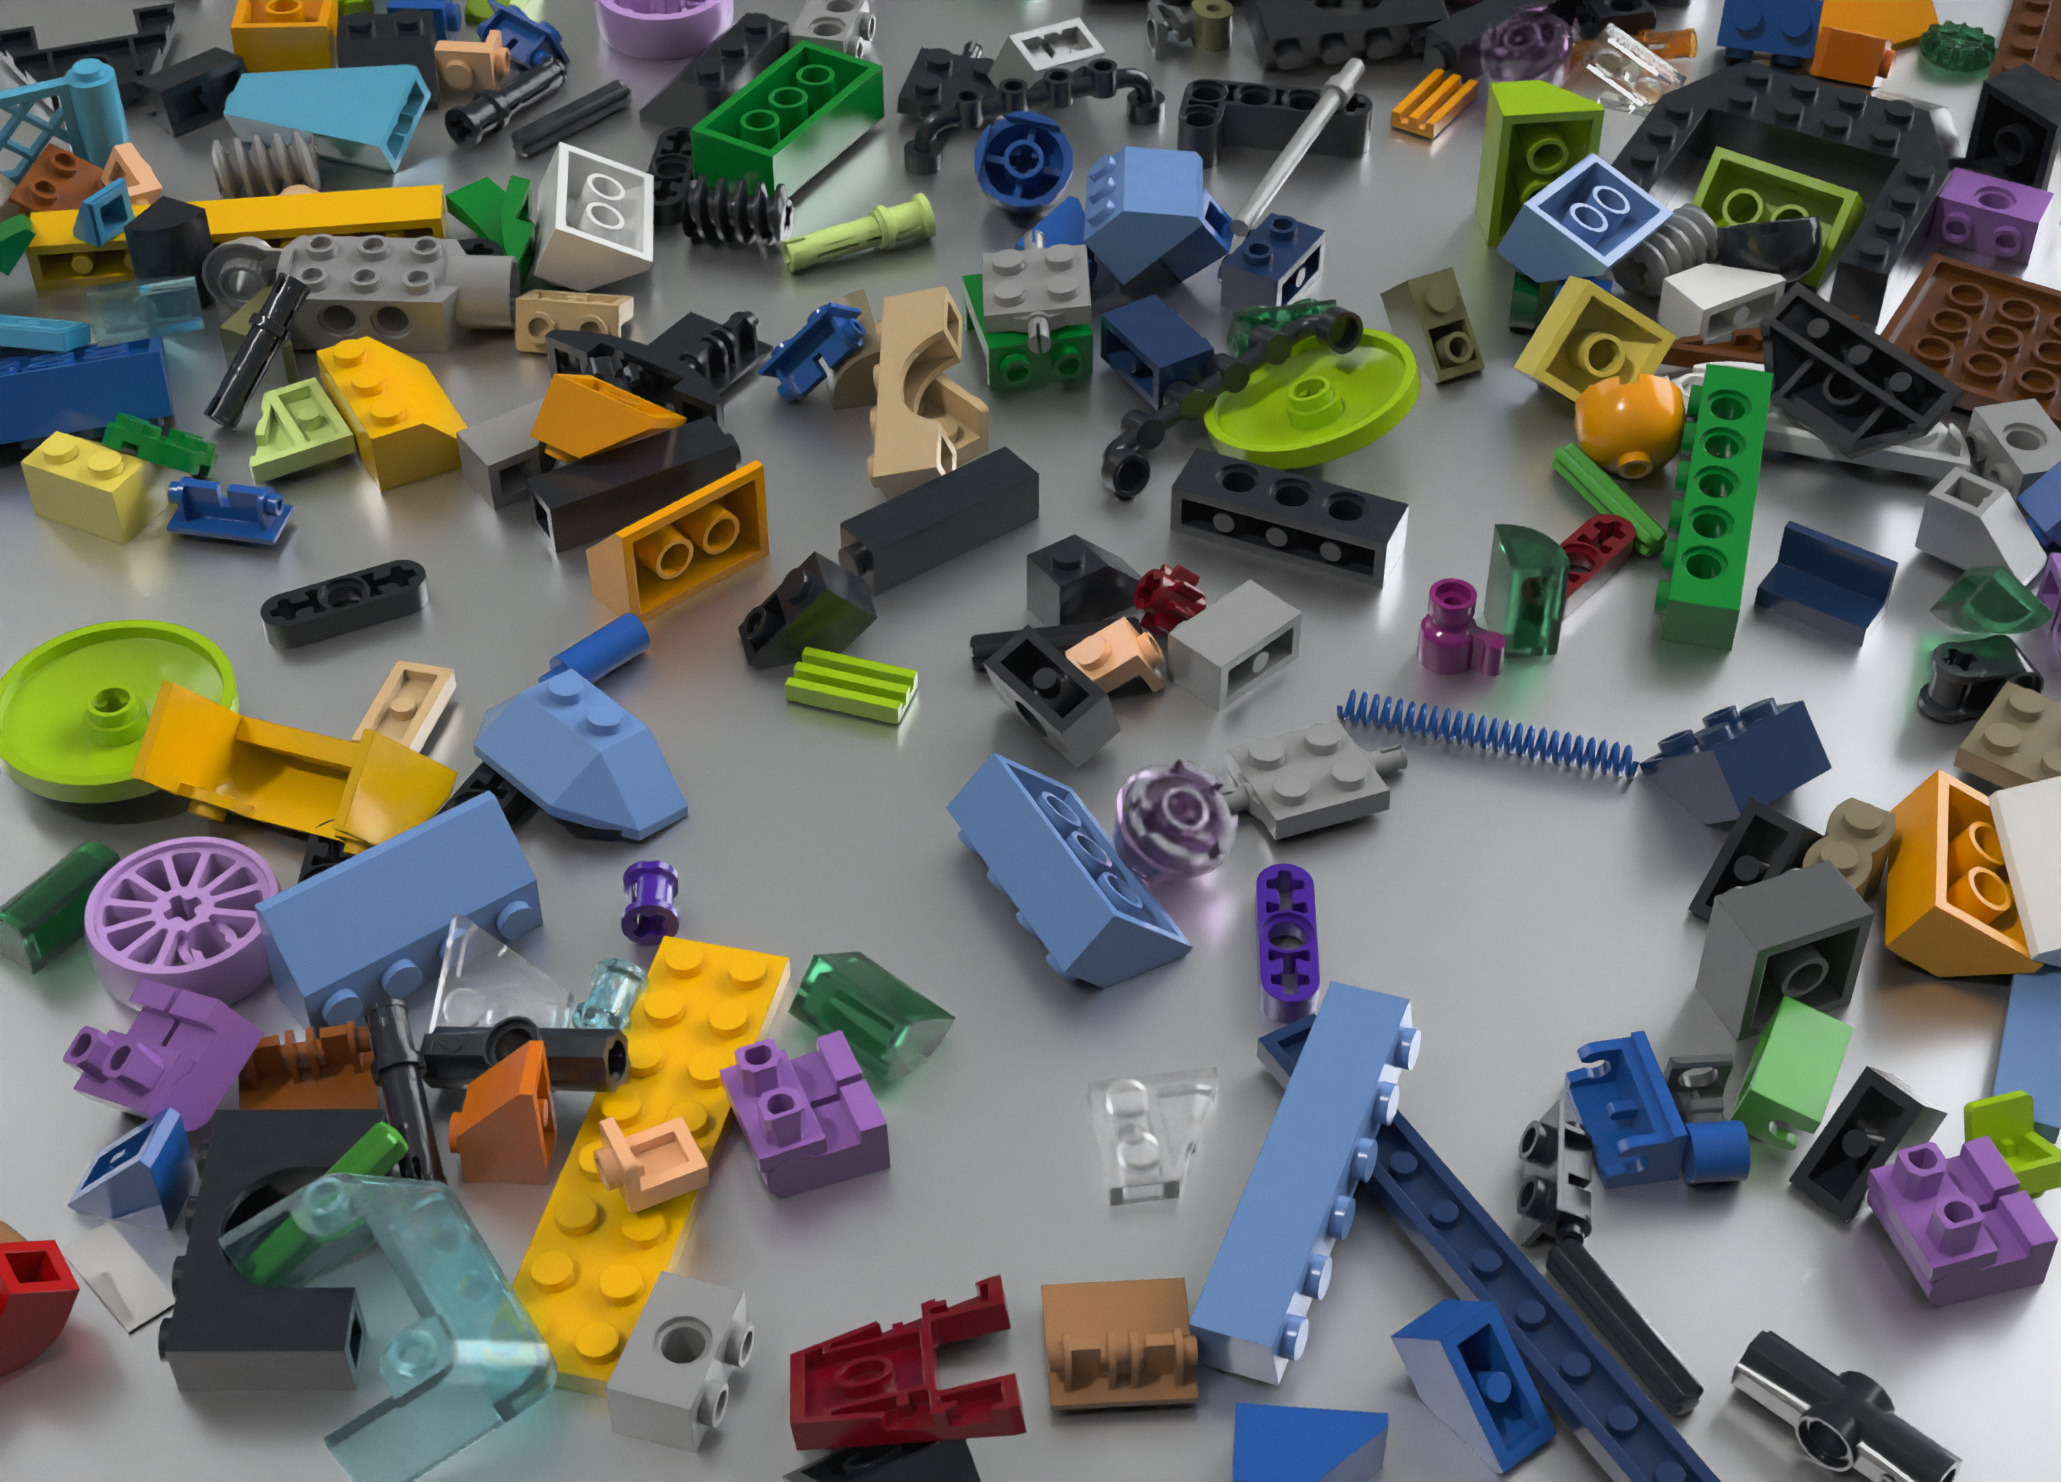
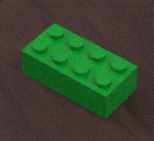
[690,40,884,199]

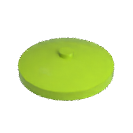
[1203,328,1421,470]
[0,620,240,803]

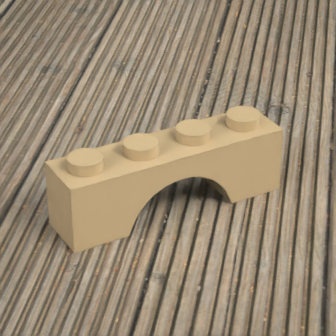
[867,286,963,501]

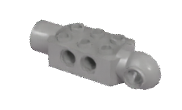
[202,234,520,353]

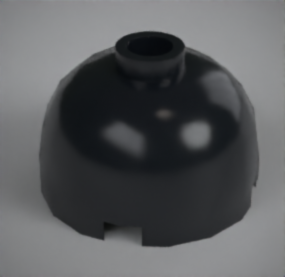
[1716,216,1822,294]

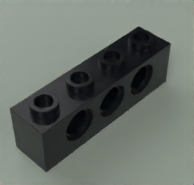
[1170,448,1409,588]

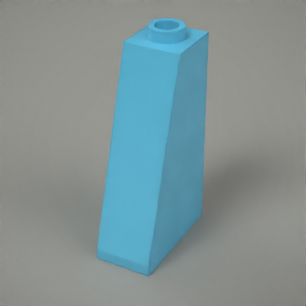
[223,64,431,174]

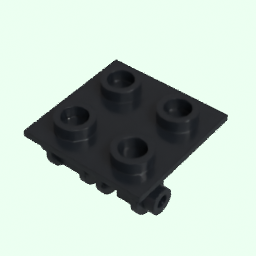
[648,311,773,394]

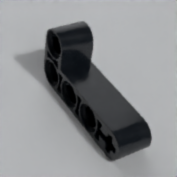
[1177,79,1373,170]

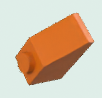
[1809,26,1897,87]
[448,1041,558,1185]

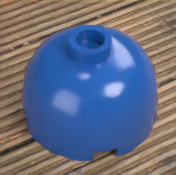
[974,111,1073,215]

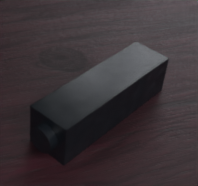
[1422,0,1576,85]
[527,416,741,554]
[838,446,1039,597]

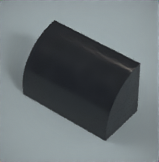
[123,196,217,317]

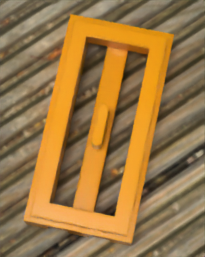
[1390,68,1479,139]

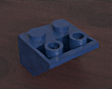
[1639,697,1832,825]

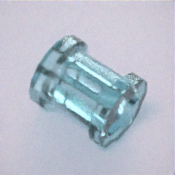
[572,958,650,1034]

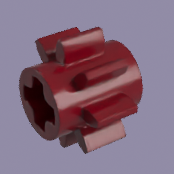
[1134,564,1206,637]

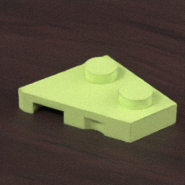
[249,377,357,484]

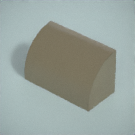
[819,290,880,410]

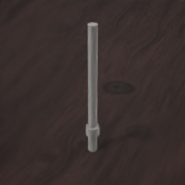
[1230,58,1365,237]

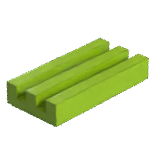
[785,647,918,725]

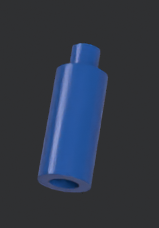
[538,613,650,684]

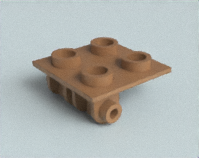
[1041,1278,1199,1410]

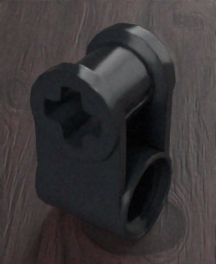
[1918,634,2045,722]

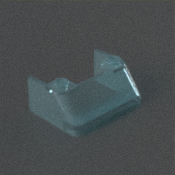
[218,1172,558,1482]

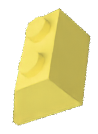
[1513,276,1677,405]
[20,431,193,546]

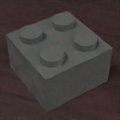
[1695,860,1875,1041]

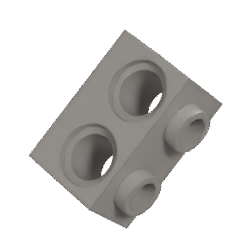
[789,0,876,59]
[987,18,1106,90]

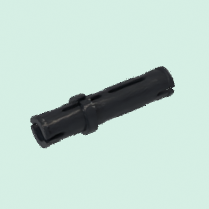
[203,272,311,431]
[363,999,448,1201]

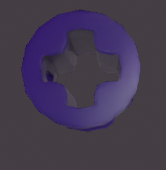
[621,860,679,946]

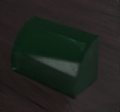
[1483,524,1571,659]
[1929,566,2056,634]
[0,841,121,975]
[788,952,956,1080]

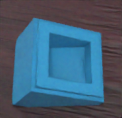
[73,178,134,248]

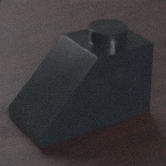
[1027,534,1142,627]
[1688,797,1824,921]
[1788,1066,1948,1222]

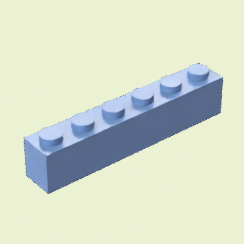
[1188,981,1421,1386]

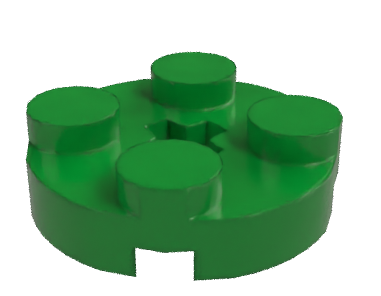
[102,412,218,477]

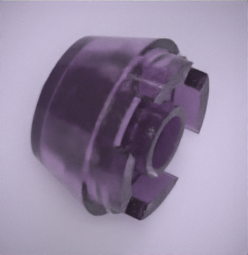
[1480,4,1574,88]
[1113,759,1238,885]

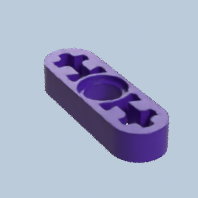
[1255,864,1320,1024]

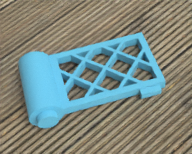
[0,58,131,185]

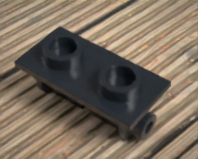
[1517,1099,1593,1248]

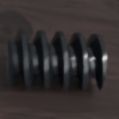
[682,174,794,248]

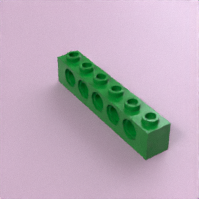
[1653,364,1774,651]

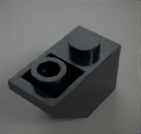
[738,551,878,670]

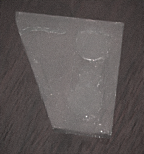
[1559,22,1687,117]

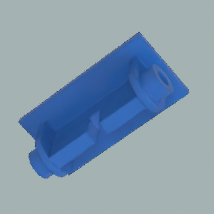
[477,0,570,70]
[757,302,866,403]
[166,477,294,545]

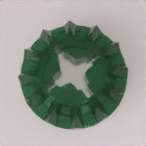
[1919,20,1997,73]

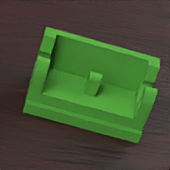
[1728,995,1854,1150]

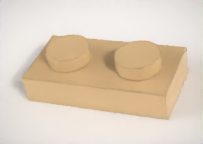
[351,660,456,753]

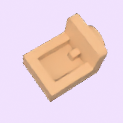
[434,30,511,93]
[100,142,163,206]
[1065,616,1165,693]
[593,1116,710,1214]

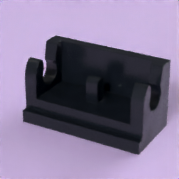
[134,47,247,137]

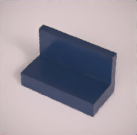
[1754,521,1898,647]

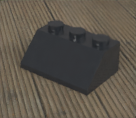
[639,12,790,128]

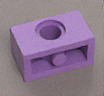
[1929,167,2055,266]

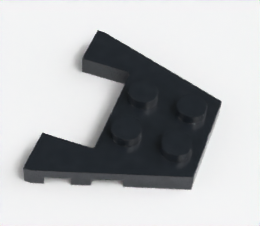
[0,3,179,112]

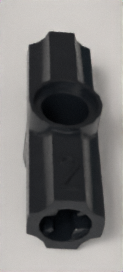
[420,1016,631,1094]
[1731,1330,1963,1482]

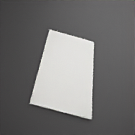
[60,1220,176,1333]

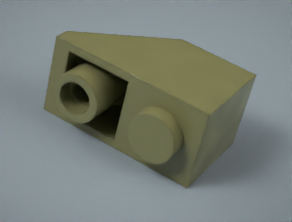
[1380,267,1485,384]

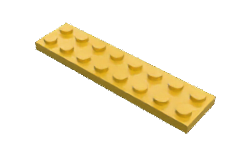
[481,936,790,1398]

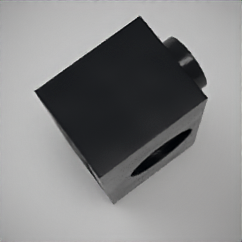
[984,624,1121,770]

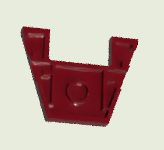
[790,1275,1027,1451]

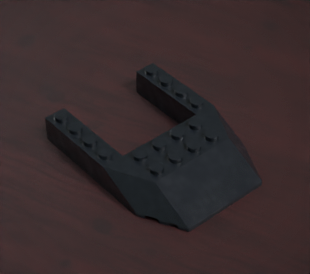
[1611,59,1967,326]

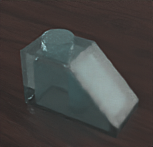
[82,275,205,347]

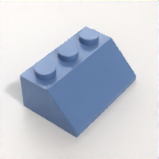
[1083,146,1204,285]
[1496,152,1674,282]

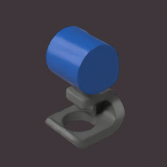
[1663,1053,1751,1184]

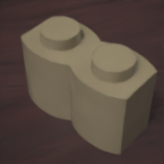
[1801,798,1896,902]

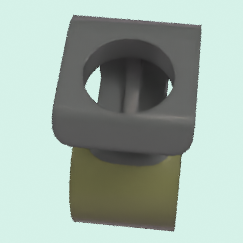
[1146,0,1234,61]

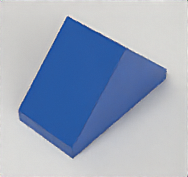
[67,1106,199,1231]

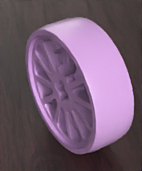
[594,0,734,60]
[84,836,282,1012]

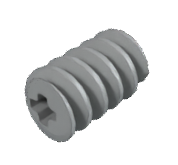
[212,130,322,199]
[1611,203,1719,297]

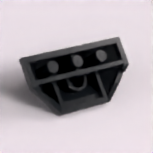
[1760,282,1964,459]

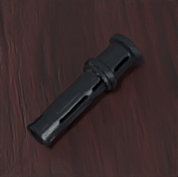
[444,57,568,149]

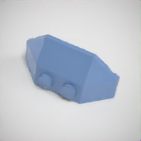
[473,668,688,841]

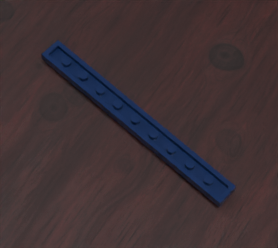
[1257,1013,1721,1482]

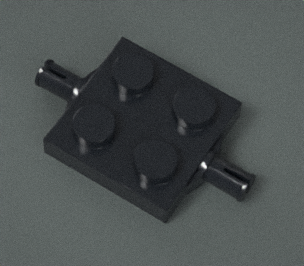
[897,41,999,142]

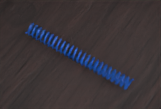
[1337,689,1639,781]

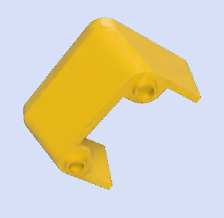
[130,680,458,856]

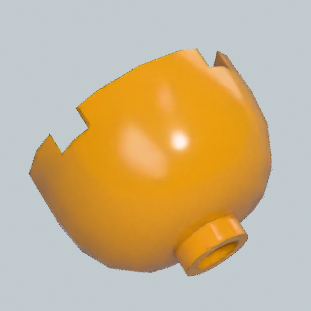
[1574,374,1687,479]

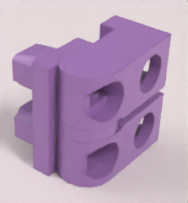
[63,978,265,1132]
[719,1030,891,1197]
[1866,1135,2059,1307]

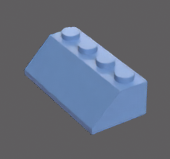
[946,752,1193,988]
[255,790,543,1039]

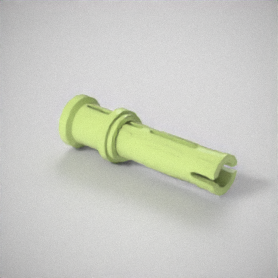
[781,193,936,272]

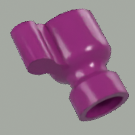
[1416,578,1506,676]

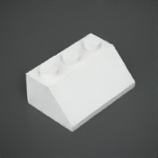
[533,142,654,292]
[1988,776,2061,967]

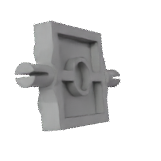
[982,230,1092,354]
[1205,720,1408,840]

